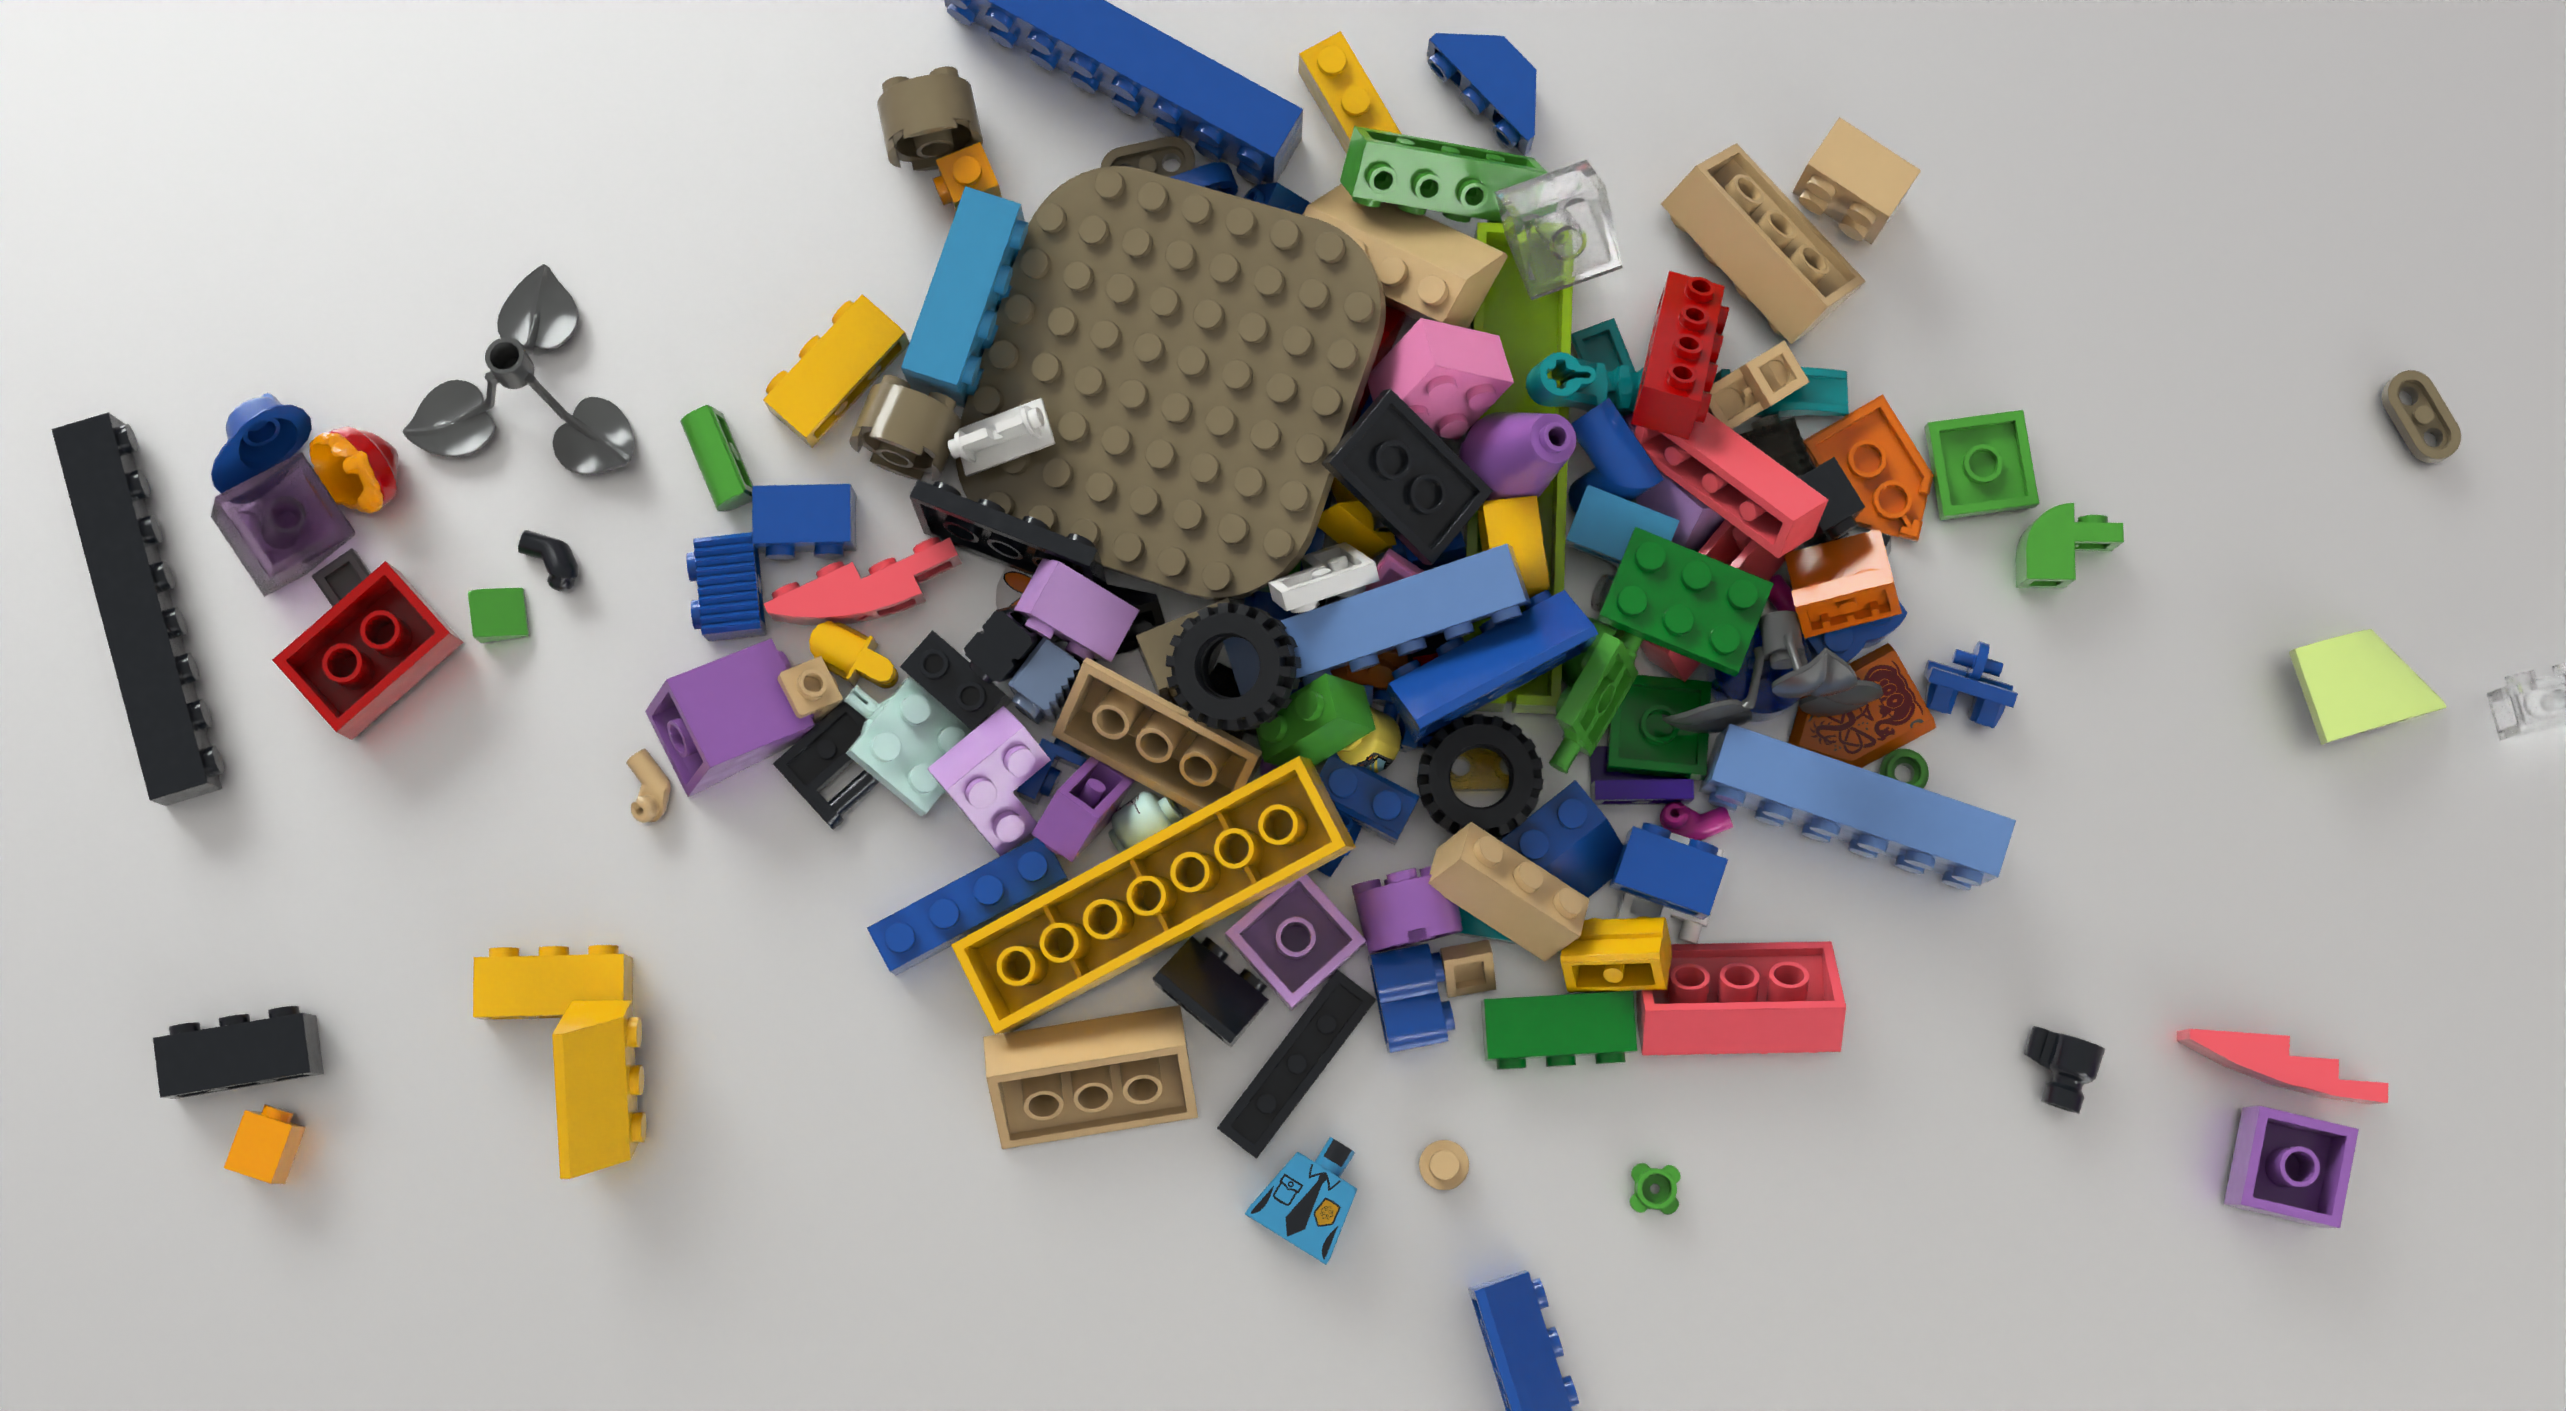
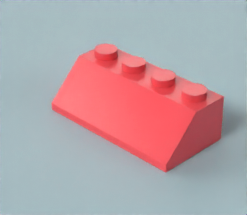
[1636,941,1846,1055]

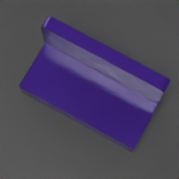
[1589,746,1694,805]

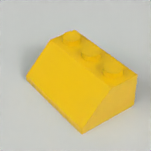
[552,1000,647,1179]

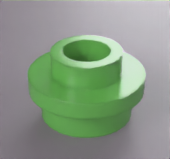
[1879,749,1929,789]

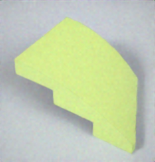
[2289,629,2447,745]

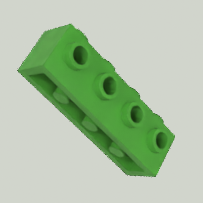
[1340,126,1548,227]

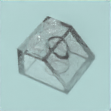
[1495,160,1623,300]

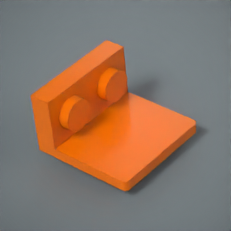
[1785,530,1902,638]

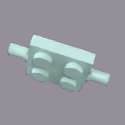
[844,676,972,816]

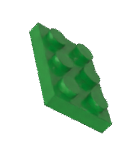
[1597,527,1774,677]

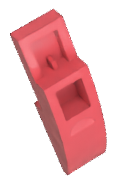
[764,537,962,625]

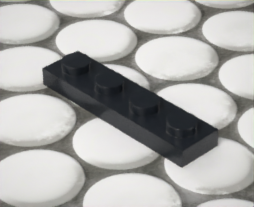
[1217,969,1377,1159]

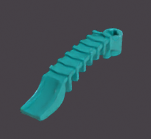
[1526,352,1849,419]

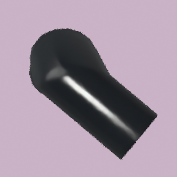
[518,530,579,591]

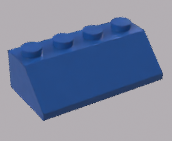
[1387,590,1598,742]
[1468,1271,1579,1411]

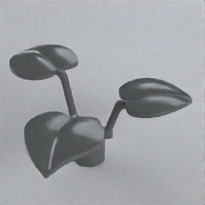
[402,264,634,475]
[1662,610,1884,734]

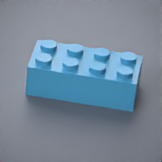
[901,186,1029,408]

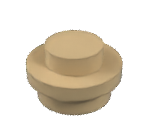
[1419,1140,1469,1190]

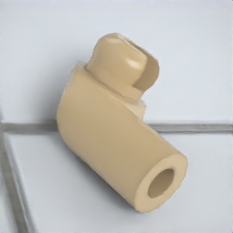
[626,749,671,823]

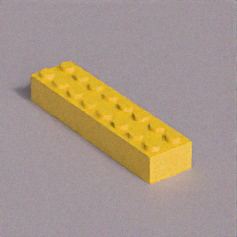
[951,756,1356,1034]

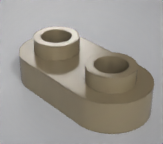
[1101,137,1195,177]
[2382,370,2461,463]

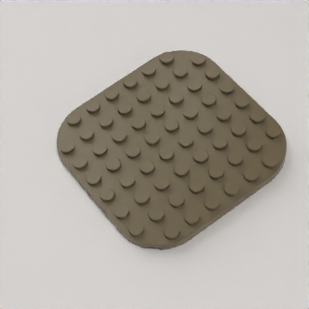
[956,166,1386,601]

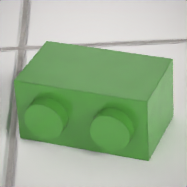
[1256,673,1375,766]

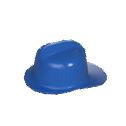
[211,393,312,498]

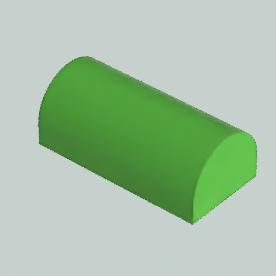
[680,405,753,511]

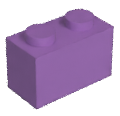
[1031,757,1135,862]

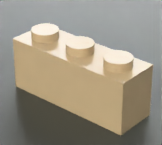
[1428,822,1590,962]

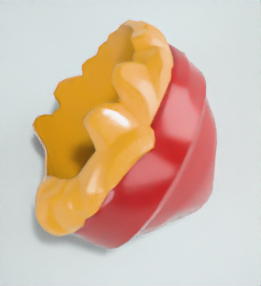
[309,426,398,513]

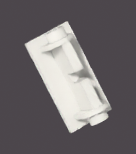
[948,398,1055,477]

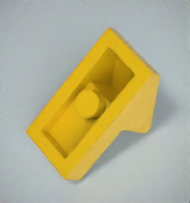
[1318,477,1396,559]

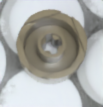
[877,66,983,171]
[849,375,962,481]

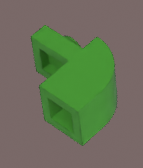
[2015,503,2124,588]

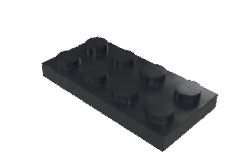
[909,480,1107,589]

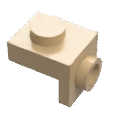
[777,656,843,723]

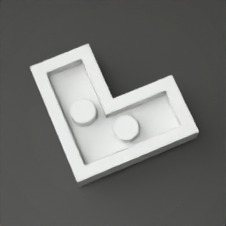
[1268,542,1380,613]

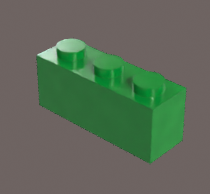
[1481,991,1637,1070]

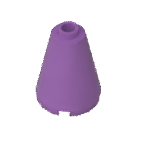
[1459,412,1576,500]

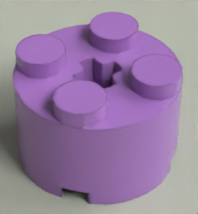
[1351,866,1463,954]

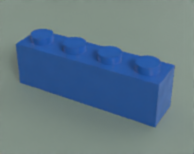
[867,838,1069,975]

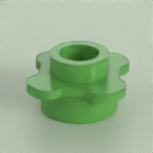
[1629,1163,1681,1215]

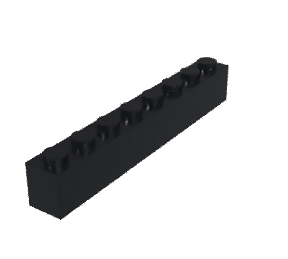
[51,412,224,806]

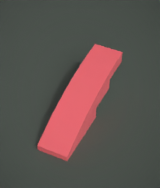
[2177,1029,2388,1104]

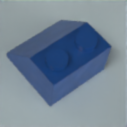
[1500,780,1623,898]

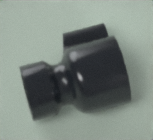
[2024,1026,2105,1114]

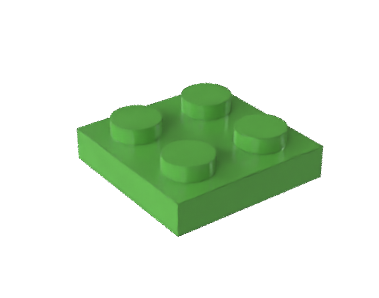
[1924,410,2039,520]

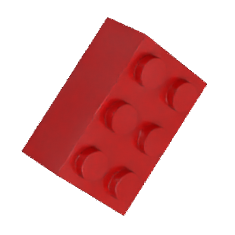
[272,561,464,740]

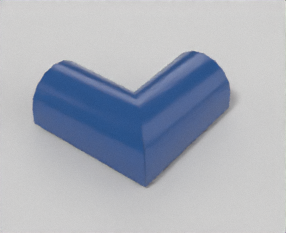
[1568,398,1664,513]

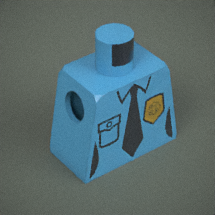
[1245,1137,1357,1265]

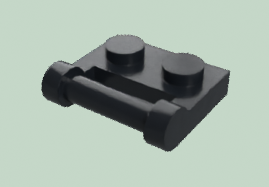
[773,700,879,830]

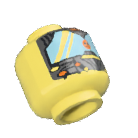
[1337,707,1401,773]

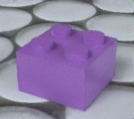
[2224,1106,2359,1228]

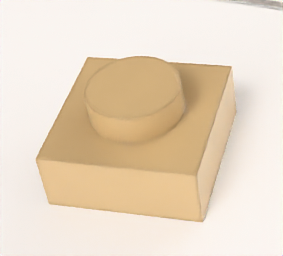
[1440,940,1496,998]

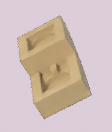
[1706,340,1810,429]

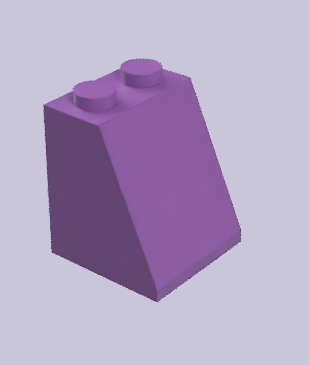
[645,638,815,797]

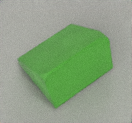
[468,588,530,643]

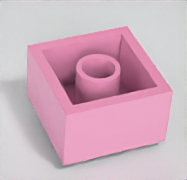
[1367,318,1514,440]

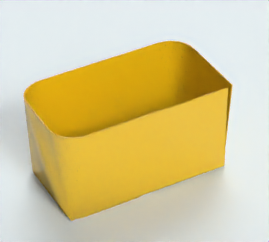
[1478,496,1550,599]

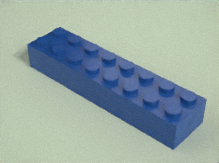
[944,0,1303,185]

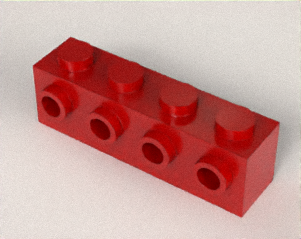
[1631,271,1729,440]

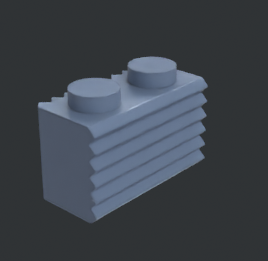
[1008,636,1081,724]

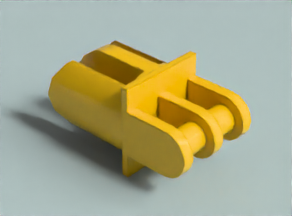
[809,621,899,689]

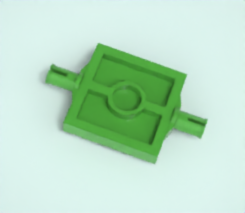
[1549,632,1644,774]

